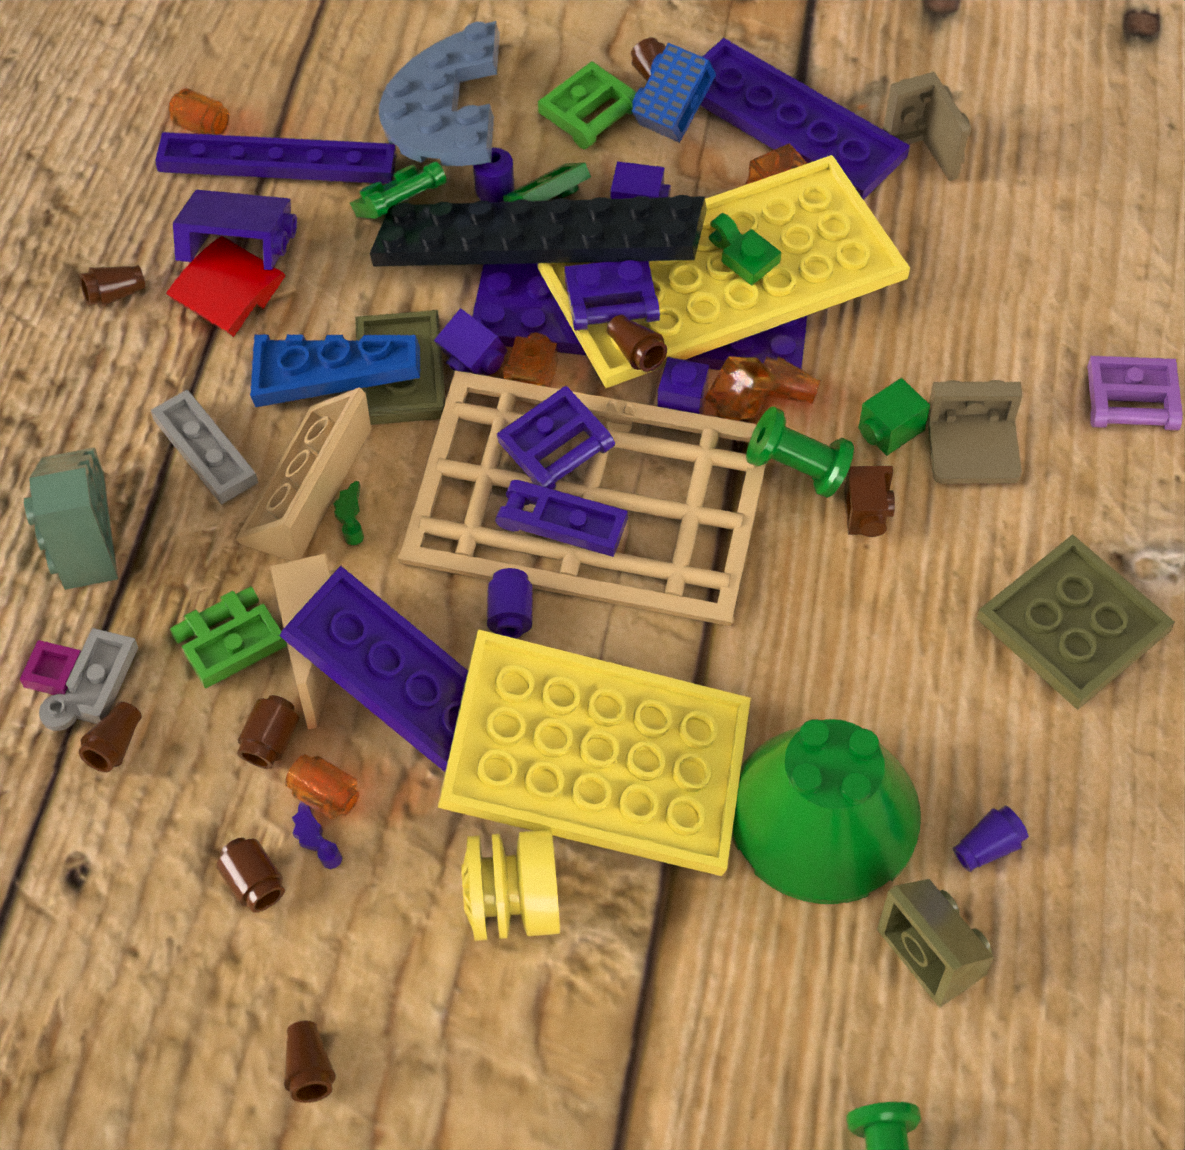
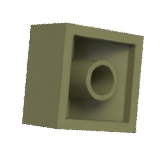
[877,879,994,1007]

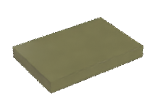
[355,310,446,425]

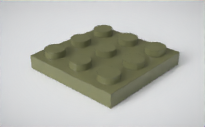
[976,534,1175,710]

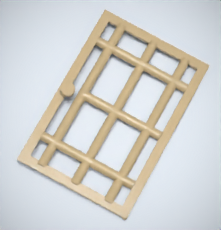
[398,370,766,626]

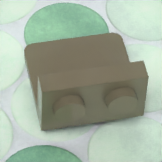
[883,72,971,181]
[927,380,1022,483]

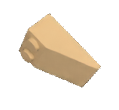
[270,553,337,730]

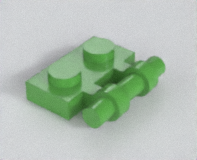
[169,586,287,689]

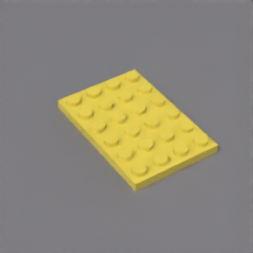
[438,629,751,876]

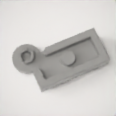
[39,628,139,731]

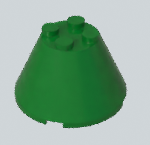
[732,719,921,904]

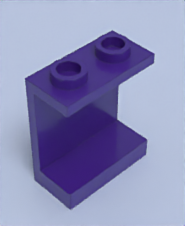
[173,189,297,270]

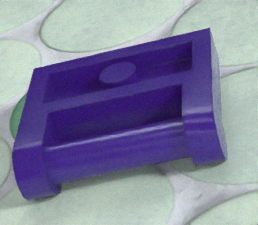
[564,260,660,331]
[497,385,615,490]

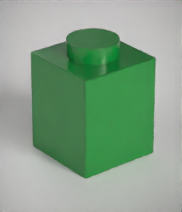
[858,378,930,456]

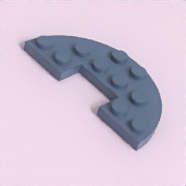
[379,21,500,166]

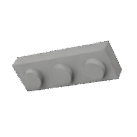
[151,389,258,505]

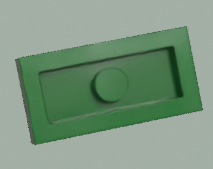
[503,162,591,202]

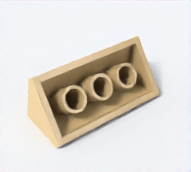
[235,387,371,561]

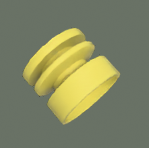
[462,830,560,941]

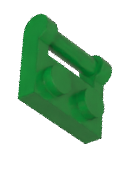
[350,161,447,219]

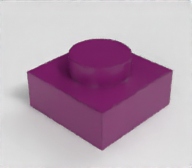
[20,640,81,695]

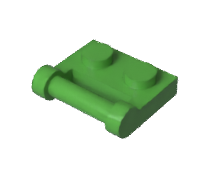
[538,61,637,149]

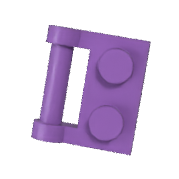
[1087,356,1183,430]

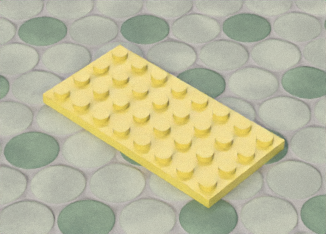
[537,155,910,388]

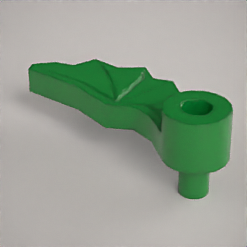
[333,481,364,545]

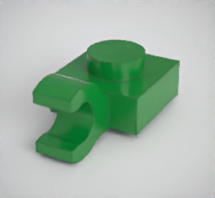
[709,213,782,286]

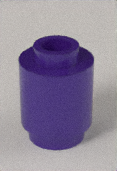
[473,148,515,202]
[487,568,533,638]

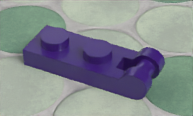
[495,480,628,557]

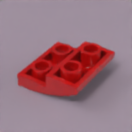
[166,235,286,337]

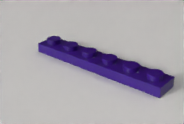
[155,132,397,184]

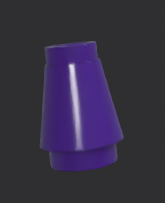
[953,805,1029,872]

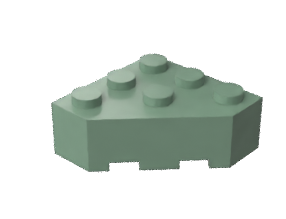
[24,447,118,590]

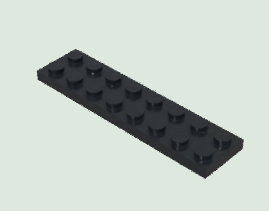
[370,195,707,267]

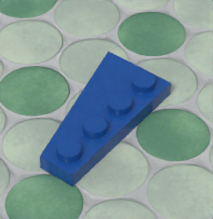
[250,334,420,407]

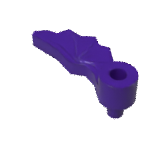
[292,799,342,869]

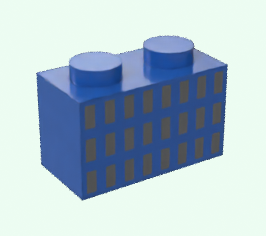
[632,42,716,143]

